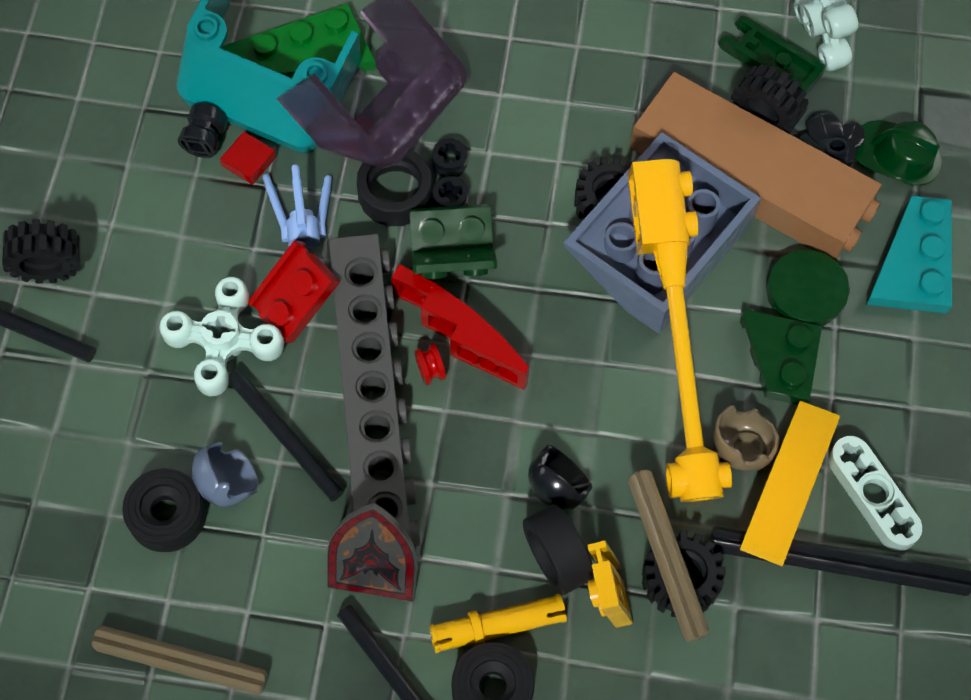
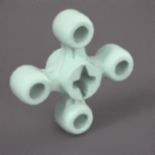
[794,0,858,71]
[159,277,284,396]

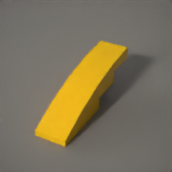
[740,401,840,566]

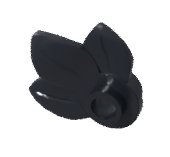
[792,112,865,167]

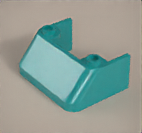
[176,0,362,153]

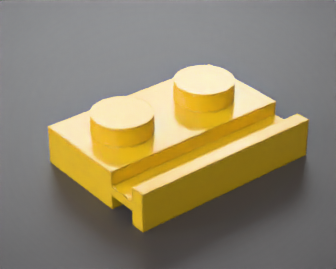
[588,541,633,628]

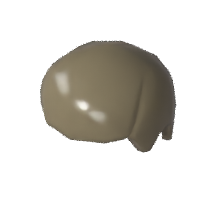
[712,405,779,471]

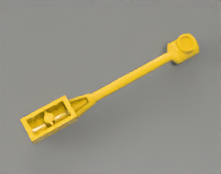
[627,159,732,502]

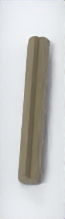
[628,470,709,642]
[91,625,268,695]

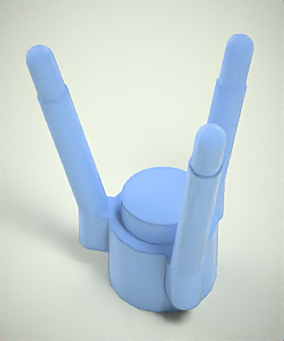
[262,164,332,250]

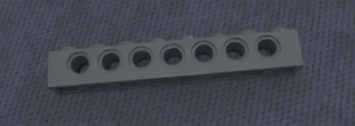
[329,234,420,547]

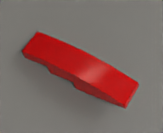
[391,264,529,390]

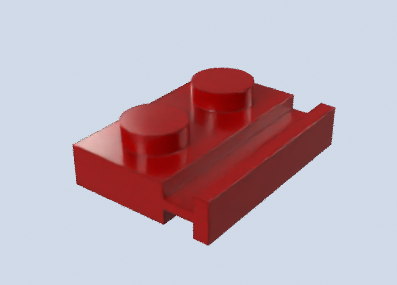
[248,241,340,343]

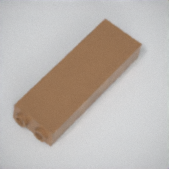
[630,72,882,261]

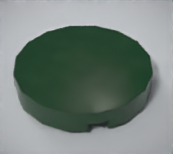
[766,250,850,326]

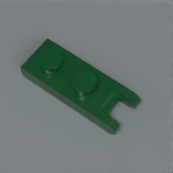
[718,16,826,95]

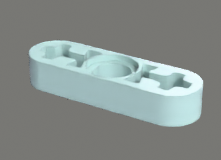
[828,436,922,552]

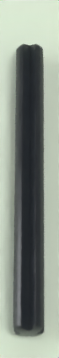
[710,526,971,596]

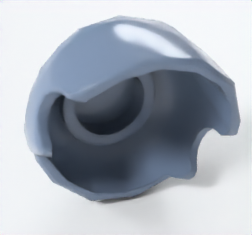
[192,442,258,508]

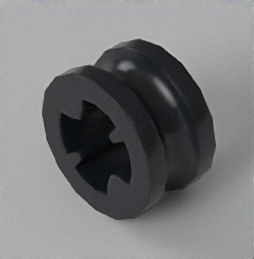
[432,138,467,177]
[433,176,469,207]

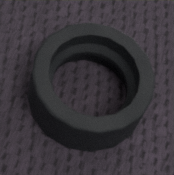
[357,147,432,226]
[523,504,594,595]

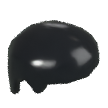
[528,445,592,510]

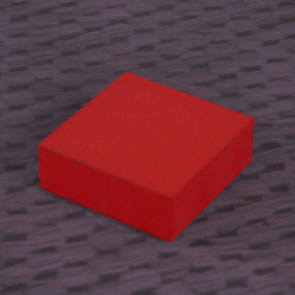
[220,131,276,185]

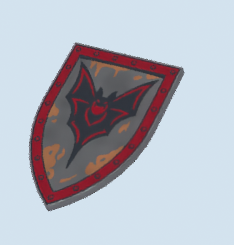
[327,503,417,602]

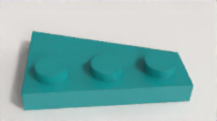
[866,196,952,314]

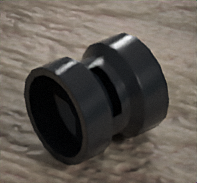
[177,103,228,158]

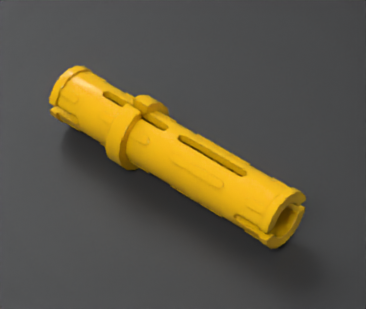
[429,594,567,654]

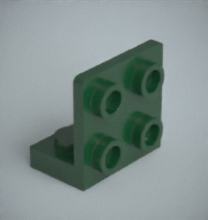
[409,204,497,279]

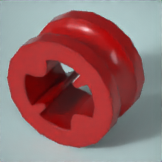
[414,344,446,385]

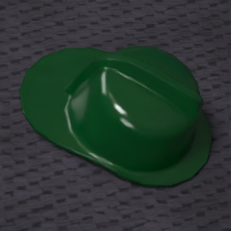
[856,120,942,186]

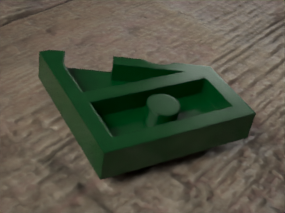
[740,309,822,405]

